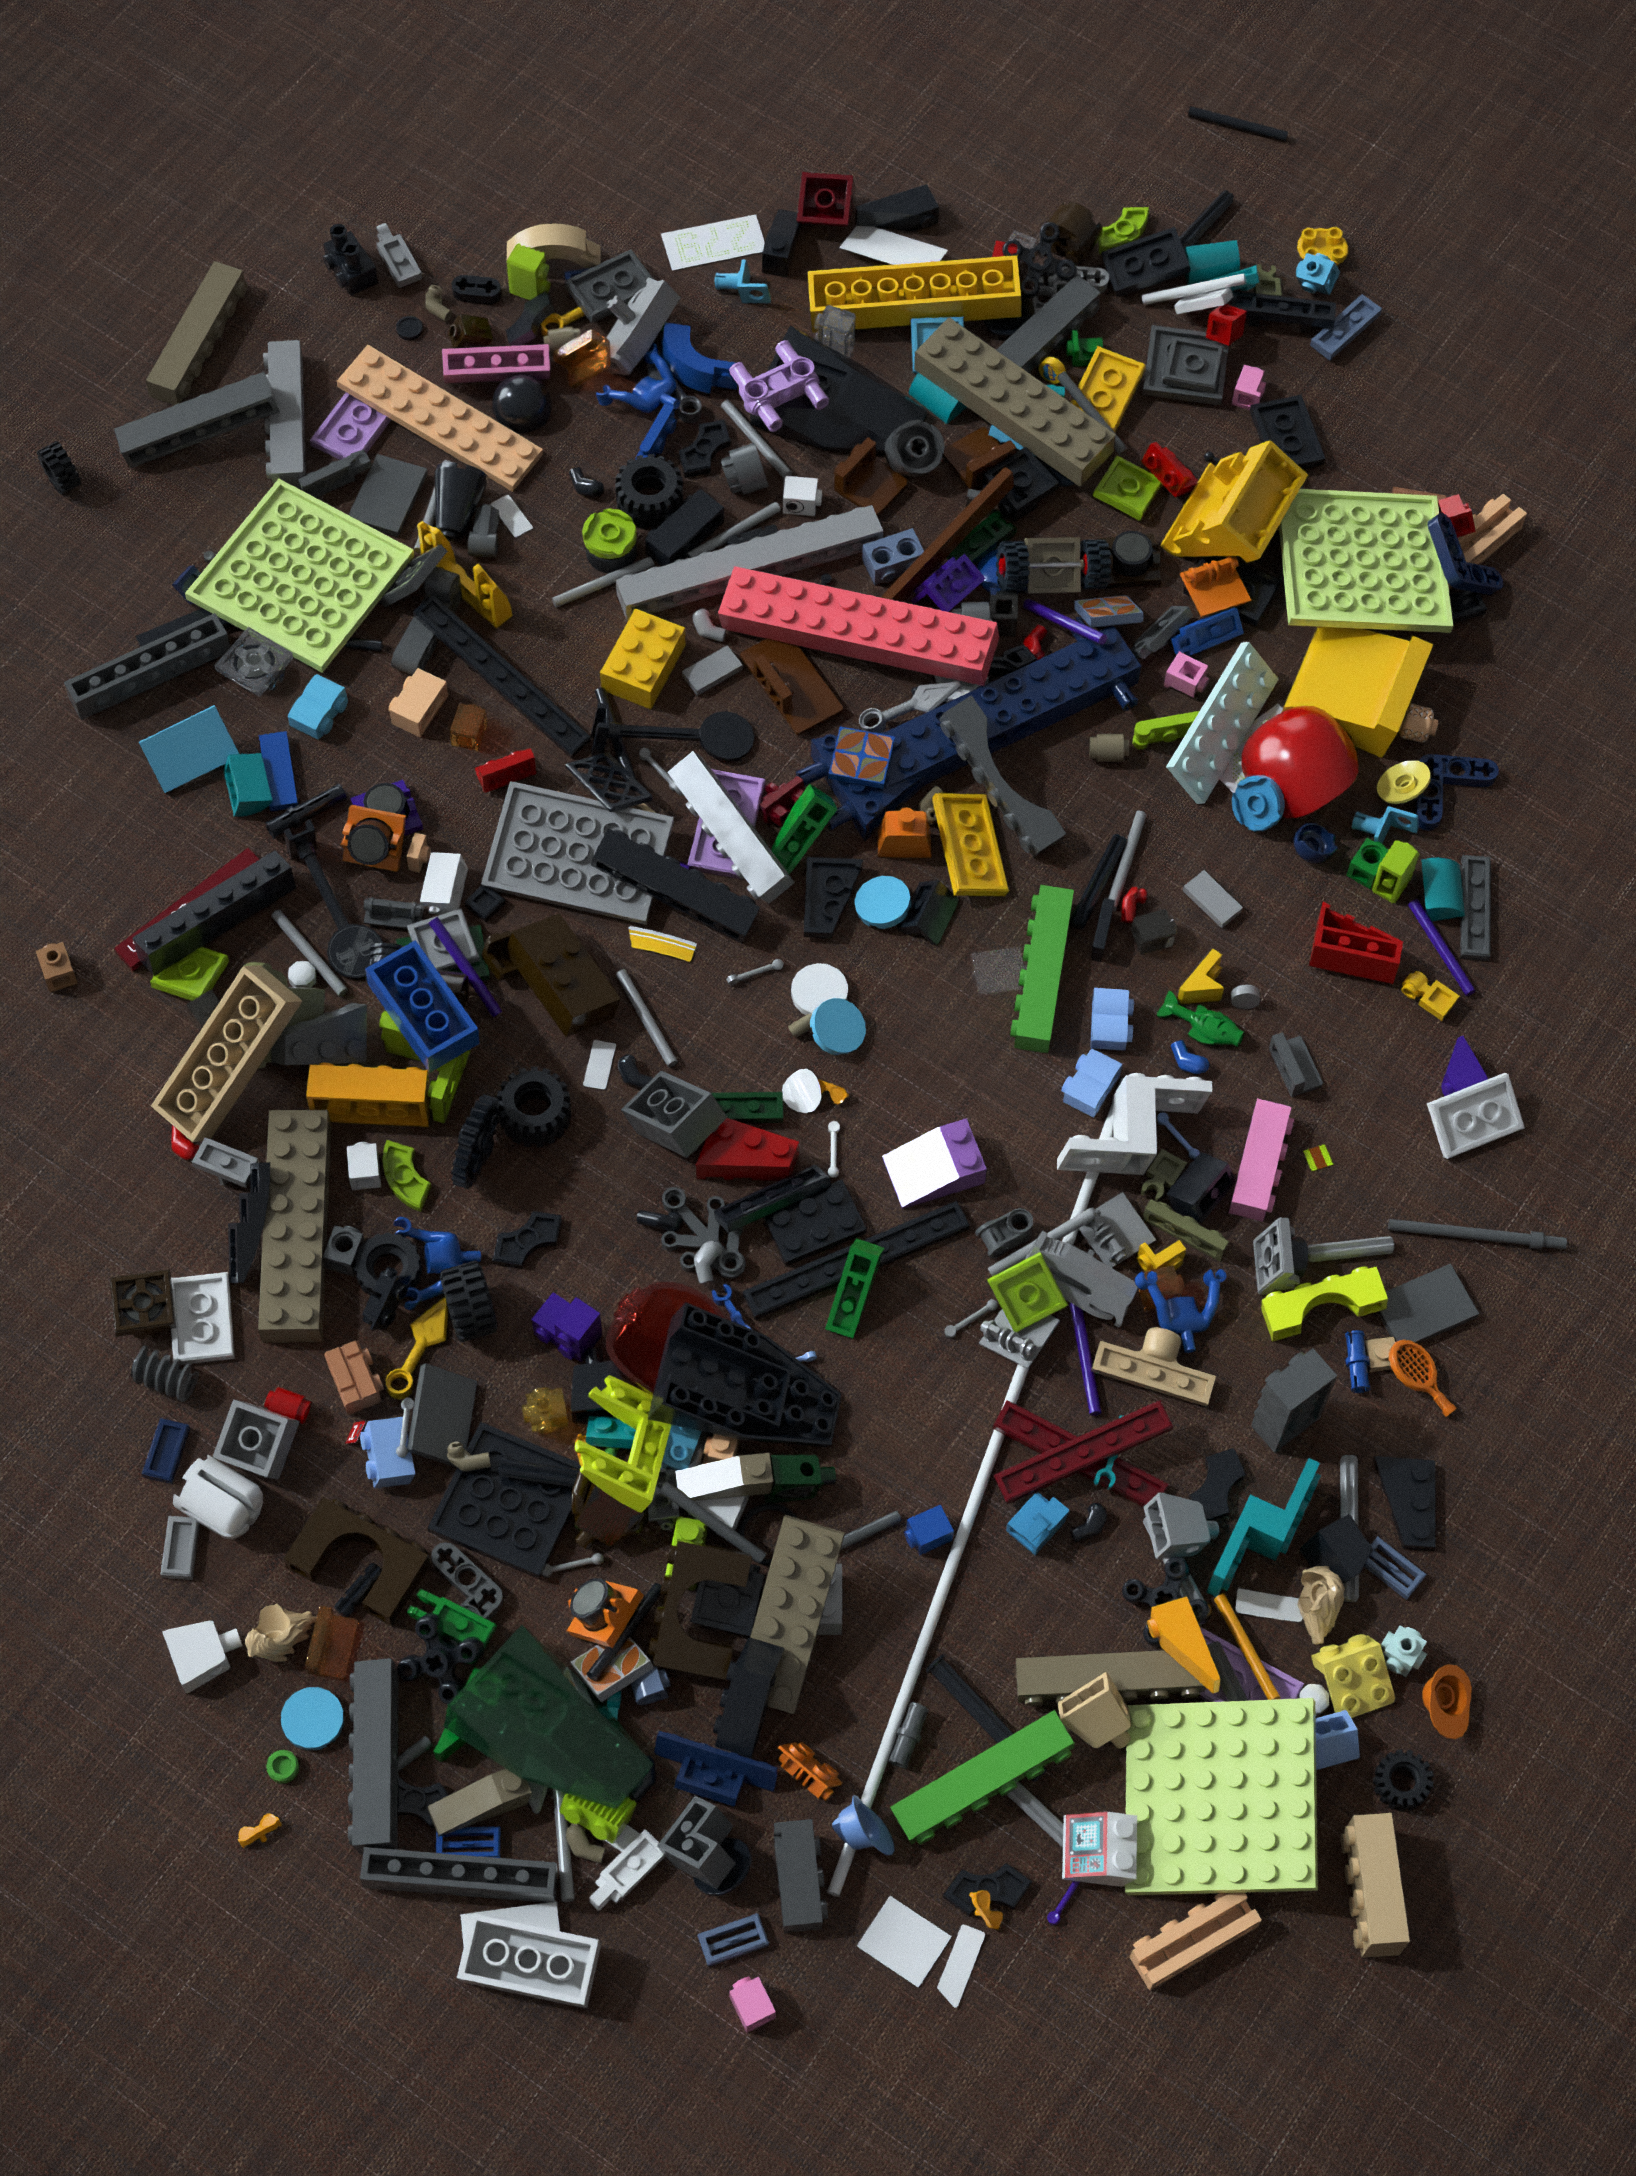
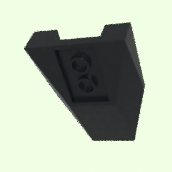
[750,325,927,453]
[648,1302,841,1447]

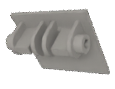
[1078,1192,1156,1268]
[979,1309,1060,1369]

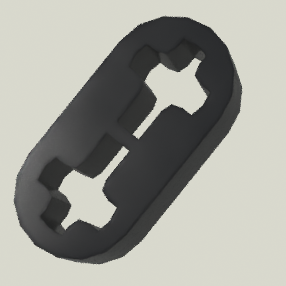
[452,275,501,305]

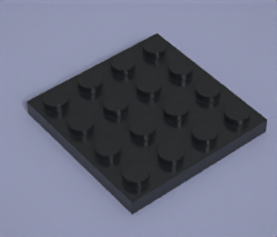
[428,1422,581,1579]

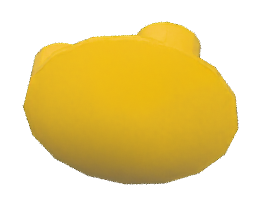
[1297,227,1348,265]

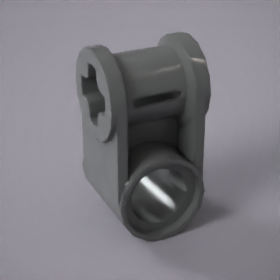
[975,1208,1033,1259]

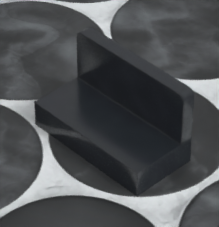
[897,880,959,945]

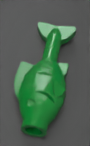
[1157,991,1245,1047]

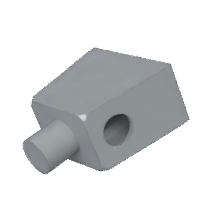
[1144,1493,1219,1559]

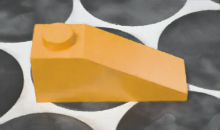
[1147,1596,1220,1694]

